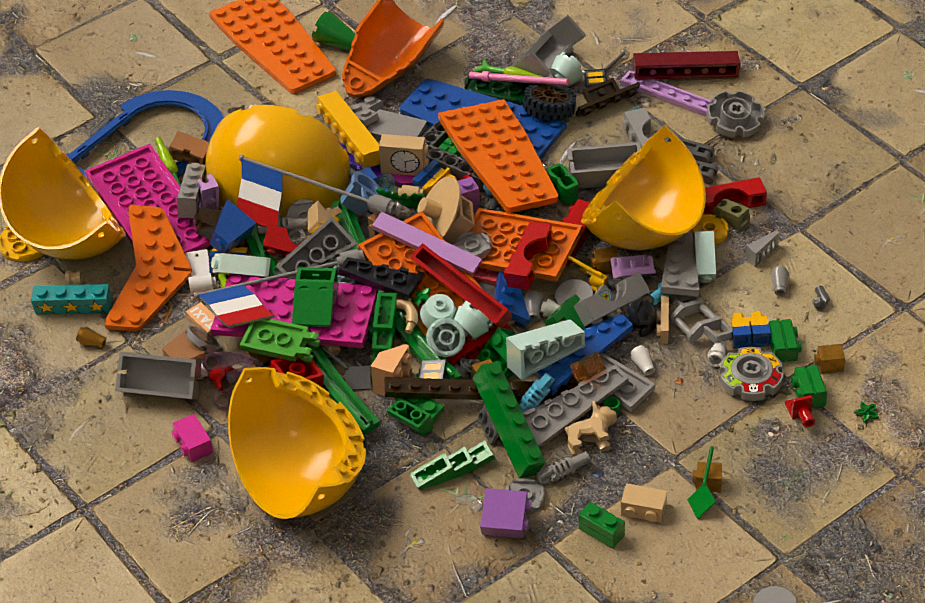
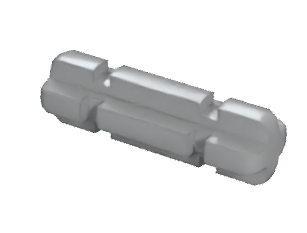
[89,112,115,137]

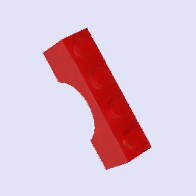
[703,177,767,215]
[504,221,553,290]
[263,224,339,258]

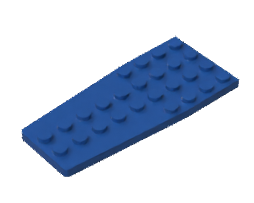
[400,78,567,160]

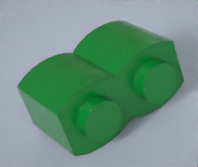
[548,163,578,205]

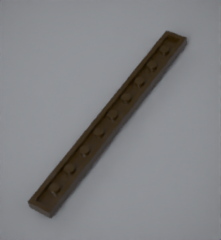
[384,377,579,402]

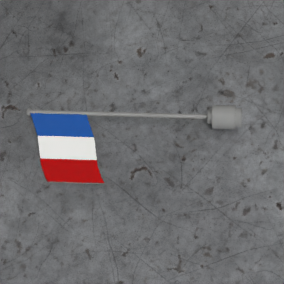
[237,154,396,227]
[194,249,365,328]

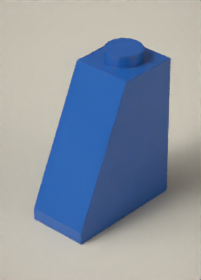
[210,200,256,253]

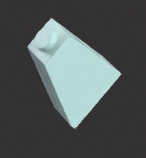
[693,231,716,283]
[211,253,270,277]

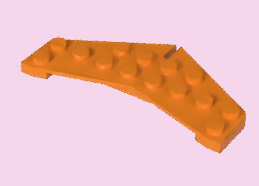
[105,205,192,332]

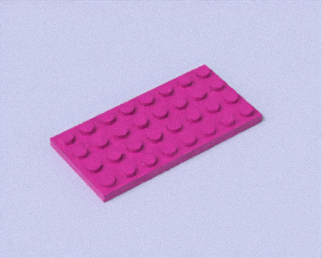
[85,144,211,253]
[210,274,379,348]

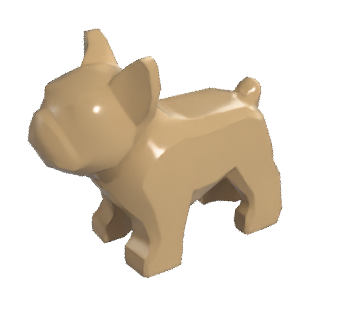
[564,401,617,457]

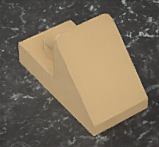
[308,201,342,233]

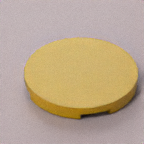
[0,225,44,262]

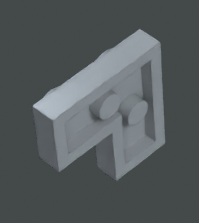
[350,96,384,127]

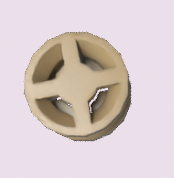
[65,270,83,285]

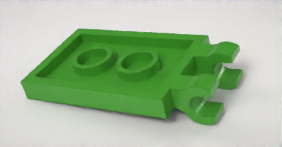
[239,319,321,363]

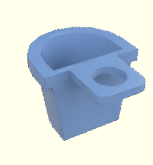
[341,171,380,216]

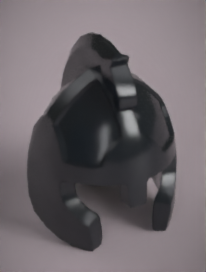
[626,293,657,337]

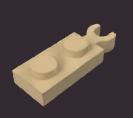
[657,295,669,344]

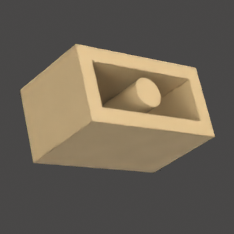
[621,483,667,523]

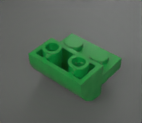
[387,398,445,435]

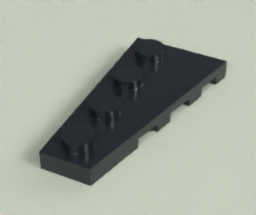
[338,257,425,301]

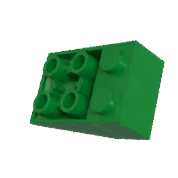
[292,267,339,327]

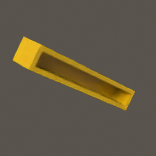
[316,91,380,169]

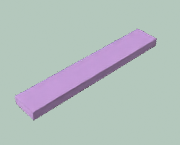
[621,70,711,117]
[372,212,482,276]

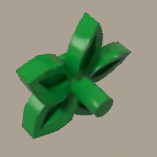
[411,288,431,306]
[854,401,879,423]

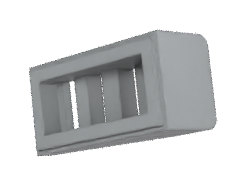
[746,230,779,266]

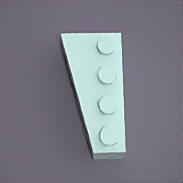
[506,320,585,380]

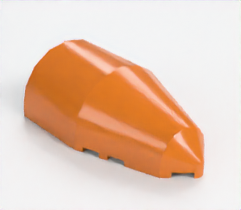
[342,0,444,97]

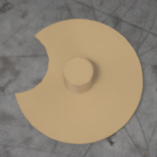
[418,176,461,238]

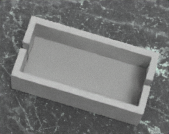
[567,142,641,189]
[115,352,202,399]

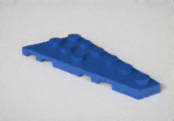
[534,314,633,395]

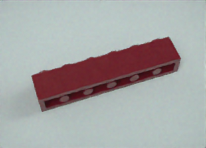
[632,51,741,80]

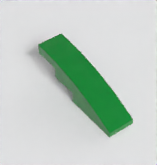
[370,292,397,370]
[410,440,496,490]

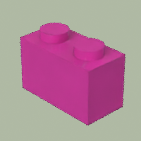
[171,414,213,462]

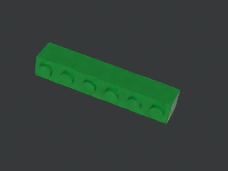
[473,362,546,478]

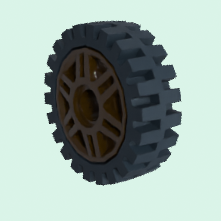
[523,84,576,121]

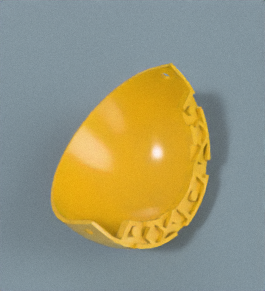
[205,105,351,218]
[581,125,706,251]
[0,127,126,260]
[228,367,366,519]

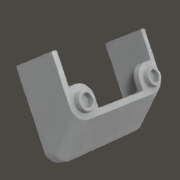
[511,15,586,85]

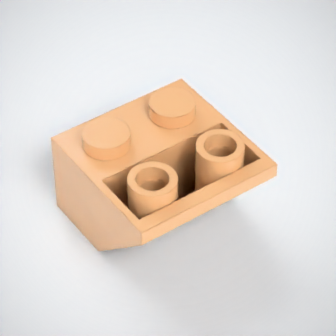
[371,344,413,399]

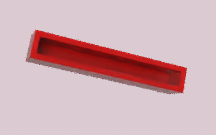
[410,243,513,329]

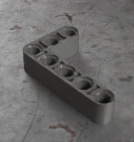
[422,121,485,192]

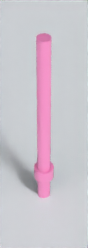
[469,71,569,86]

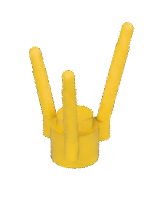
[568,256,608,292]

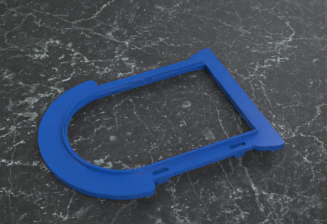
[66,90,224,190]

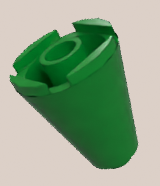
[312,11,356,51]

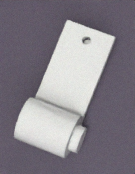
[185,249,217,296]

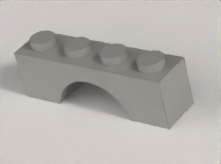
[622,107,651,148]
[177,163,206,218]
[574,272,650,327]

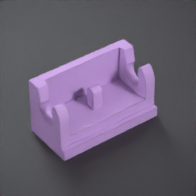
[198,174,220,210]
[610,255,656,279]

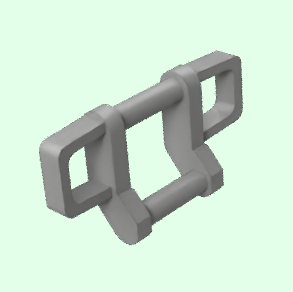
[669,295,733,343]

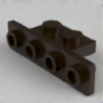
[575,78,640,116]

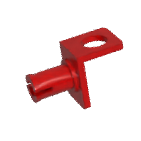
[785,395,816,428]

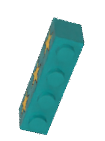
[31,284,113,314]

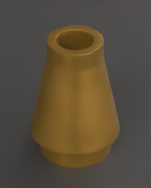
[76,327,106,348]

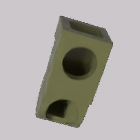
[713,199,750,231]

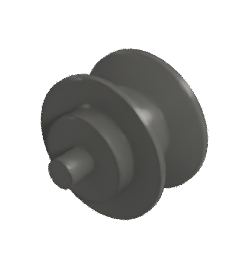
[455,358,474,379]

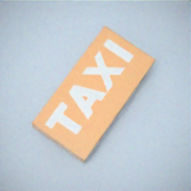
[185,302,215,335]

